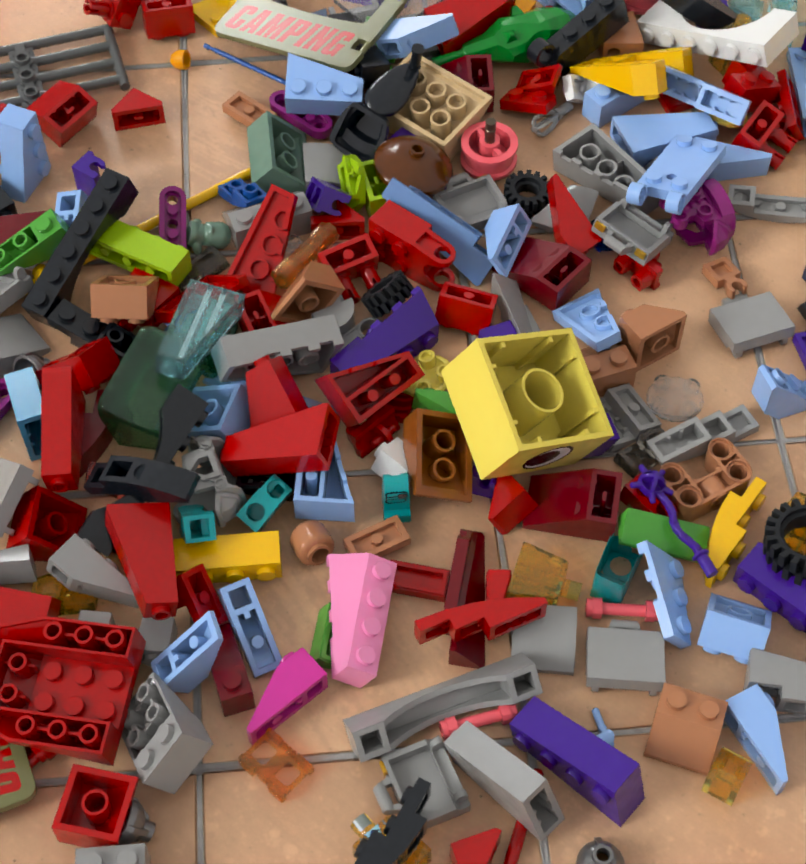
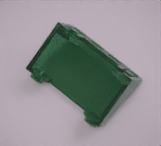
[97,326,218,450]

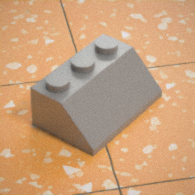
[222,191,313,252]

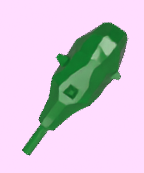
[430,6,576,66]

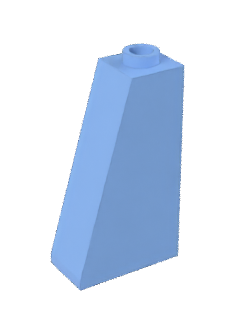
[609,112,719,167]

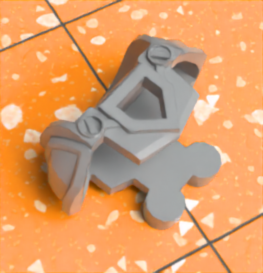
[173,435,247,528]

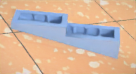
[663,65,752,126]

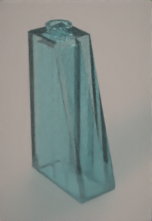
[156,279,245,380]

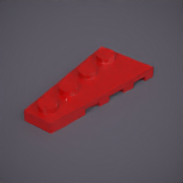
[227,184,298,294]

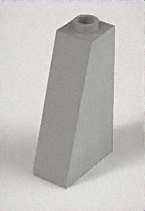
[443,720,565,842]

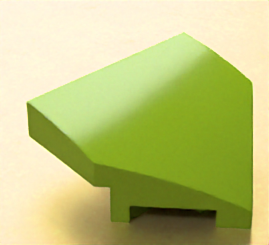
[337,154,366,212]

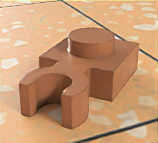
[702,256,748,299]

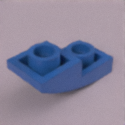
[218,178,267,208]

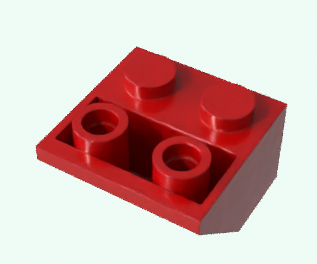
[26,80,98,148]
[233,289,287,332]

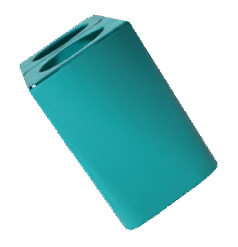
[590,533,643,603]

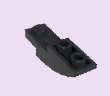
[47,298,159,372]
[83,455,201,503]
[354,777,431,864]

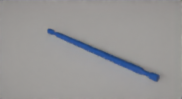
[203,43,286,85]

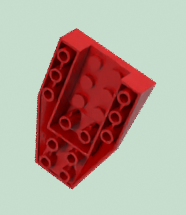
[0,616,146,766]

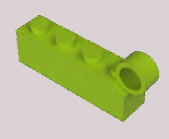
[89,219,192,286]

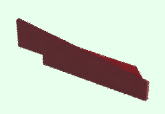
[444,529,485,669]

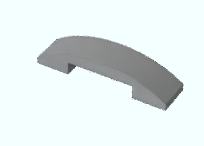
[728,184,806,223]

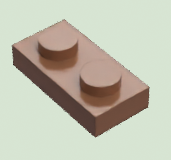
[222,91,277,127]
[343,515,411,557]

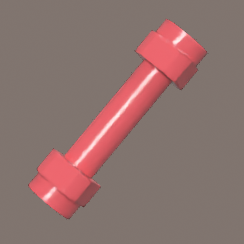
[585,597,658,622]
[439,704,518,740]

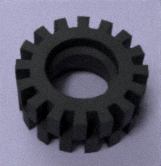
[504,170,549,219]
[361,270,414,319]

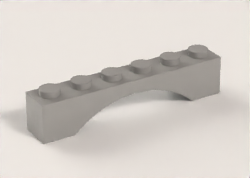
[343,653,543,763]

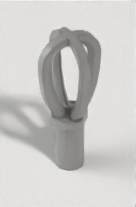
[531,102,573,137]

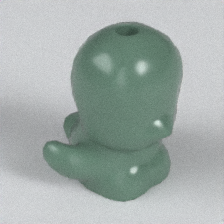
[186,218,231,256]

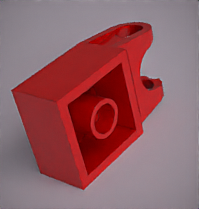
[369,200,456,292]

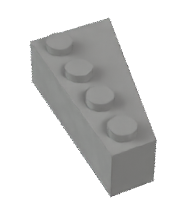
[553,123,659,214]
[211,314,344,382]

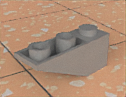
[46,534,139,608]

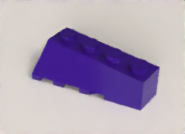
[330,286,439,374]
[733,542,806,633]

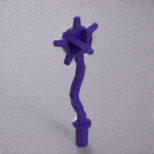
[630,464,718,578]

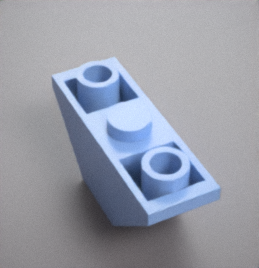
[751,364,806,419]

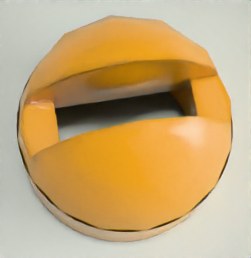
[170,50,191,70]

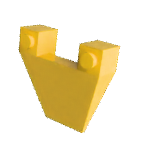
[570,46,694,100]

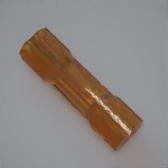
[271,222,340,289]

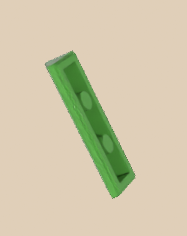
[618,508,710,563]

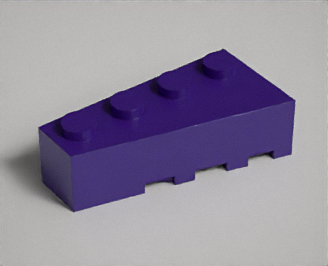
[509,696,645,827]

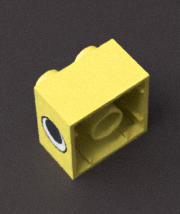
[441,328,614,480]

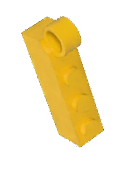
[173,530,283,584]

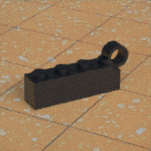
[527,0,629,79]
[317,12,391,89]

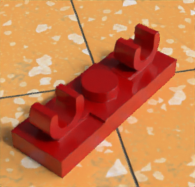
[773,69,805,142]

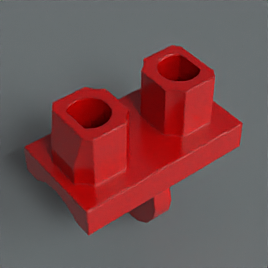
[613,253,663,291]
[345,404,401,459]

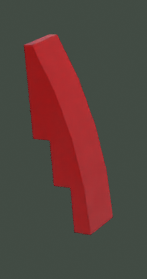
[414,597,548,645]

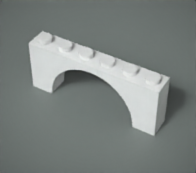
[637,0,799,67]

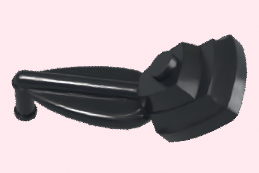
[330,43,424,162]

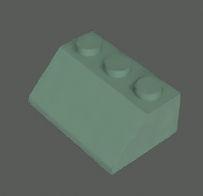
[247,111,307,193]

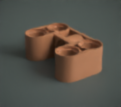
[659,437,752,522]

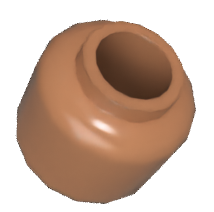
[290,520,334,566]

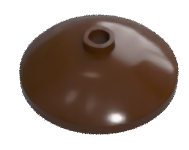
[373,135,452,196]

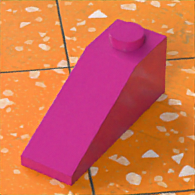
[246,647,328,746]

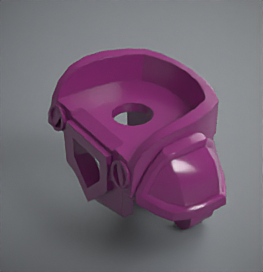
[658,178,736,256]

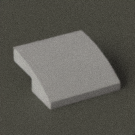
[303,143,345,188]
[600,383,662,453]
[511,605,577,675]

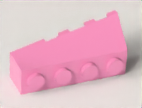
[326,553,397,689]

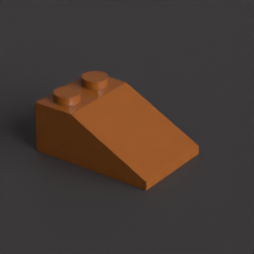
[403,408,472,503]

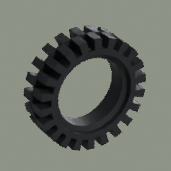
[763,498,806,586]

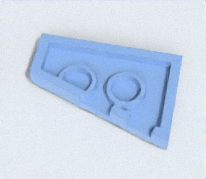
[552,288,622,352]
[636,540,692,649]

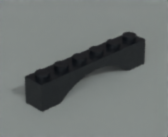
[21,168,139,329]
[76,383,209,557]

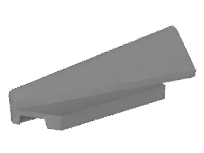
[491,273,540,334]
[743,648,806,715]

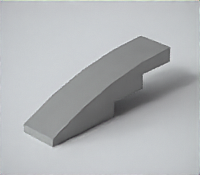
[646,404,760,466]

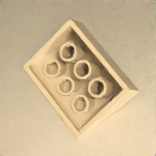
[364,52,493,161]

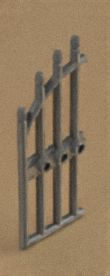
[0,24,130,109]

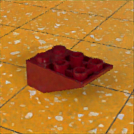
[440,54,495,112]
[492,237,592,311]
[522,468,623,542]

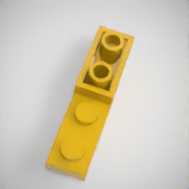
[704,476,767,588]

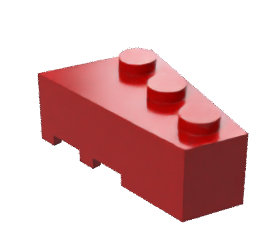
[315,351,425,428]

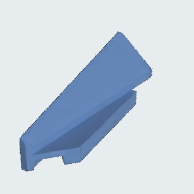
[382,177,493,286]

